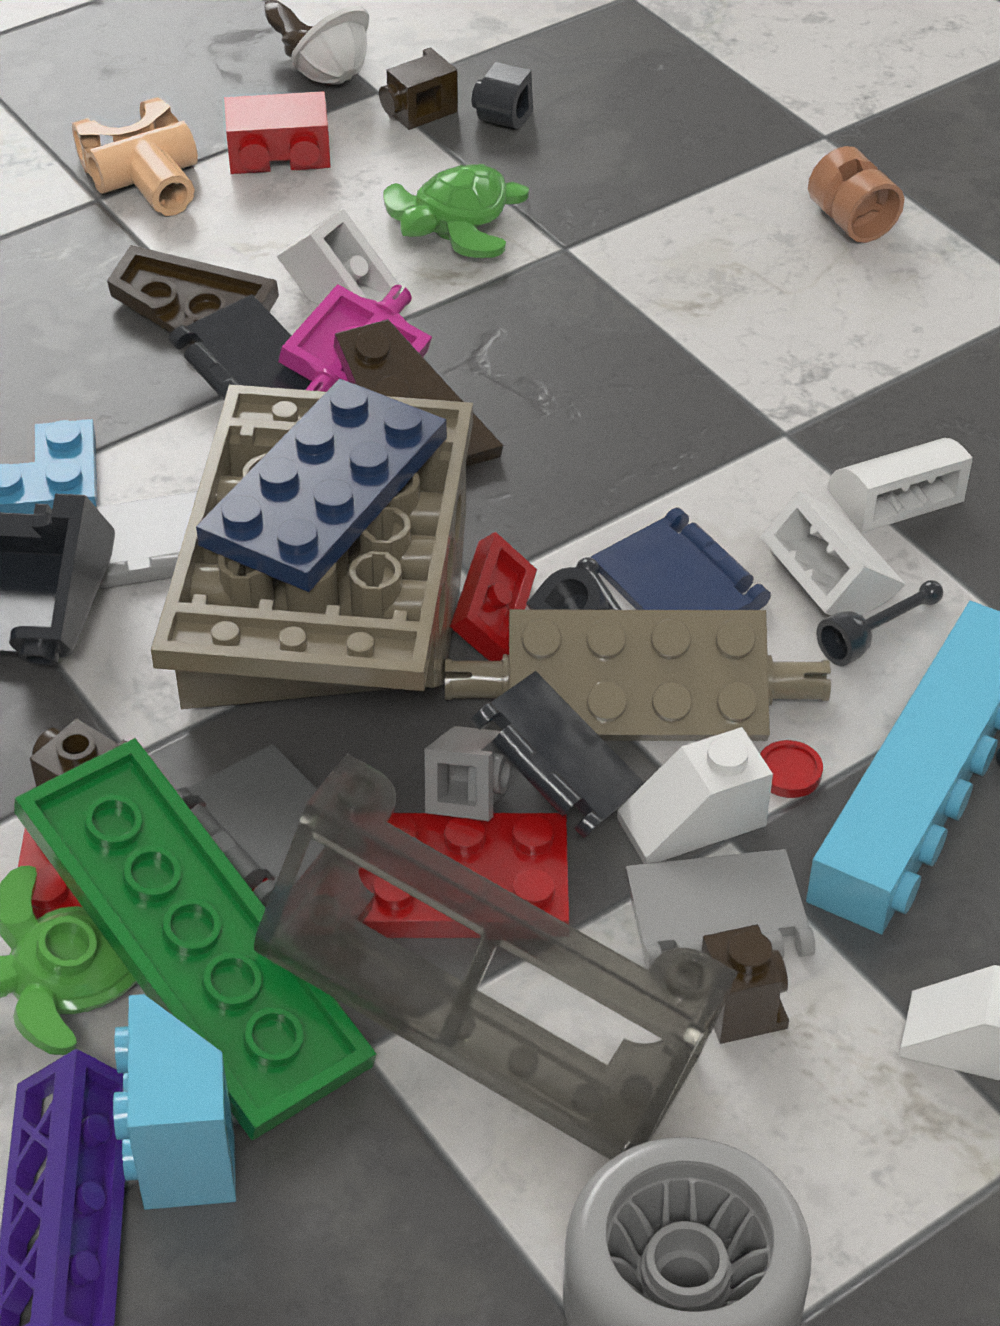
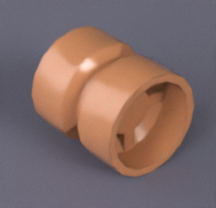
[808,146,905,243]

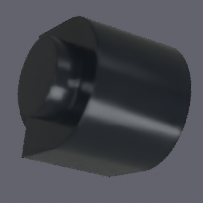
[471,62,533,129]
[526,567,609,610]

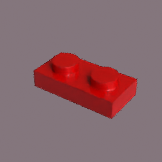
[450,531,537,661]

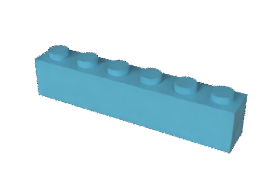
[806,600,1000,935]

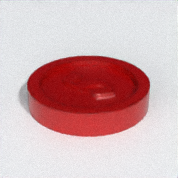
[760,740,823,798]

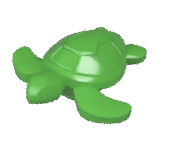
[383,164,529,258]
[0,865,137,1055]

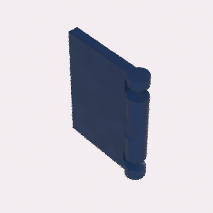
[591,507,771,610]

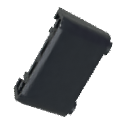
[0,493,115,666]

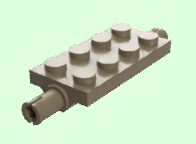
[445,609,831,741]

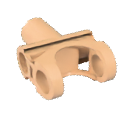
[72,97,198,216]

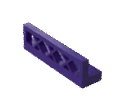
[0,1048,125,1326]

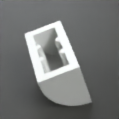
[827,438,973,533]
[760,491,905,616]

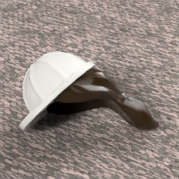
[264,0,370,85]

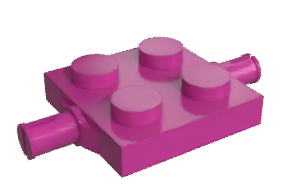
[278,284,432,392]

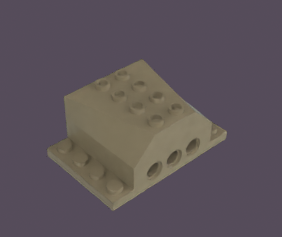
[151,384,473,710]

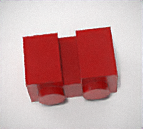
[224,91,331,174]

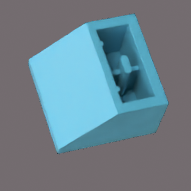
[113,994,236,1210]

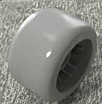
[563,1137,812,1326]

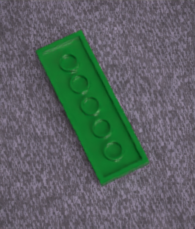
[14,738,377,1141]

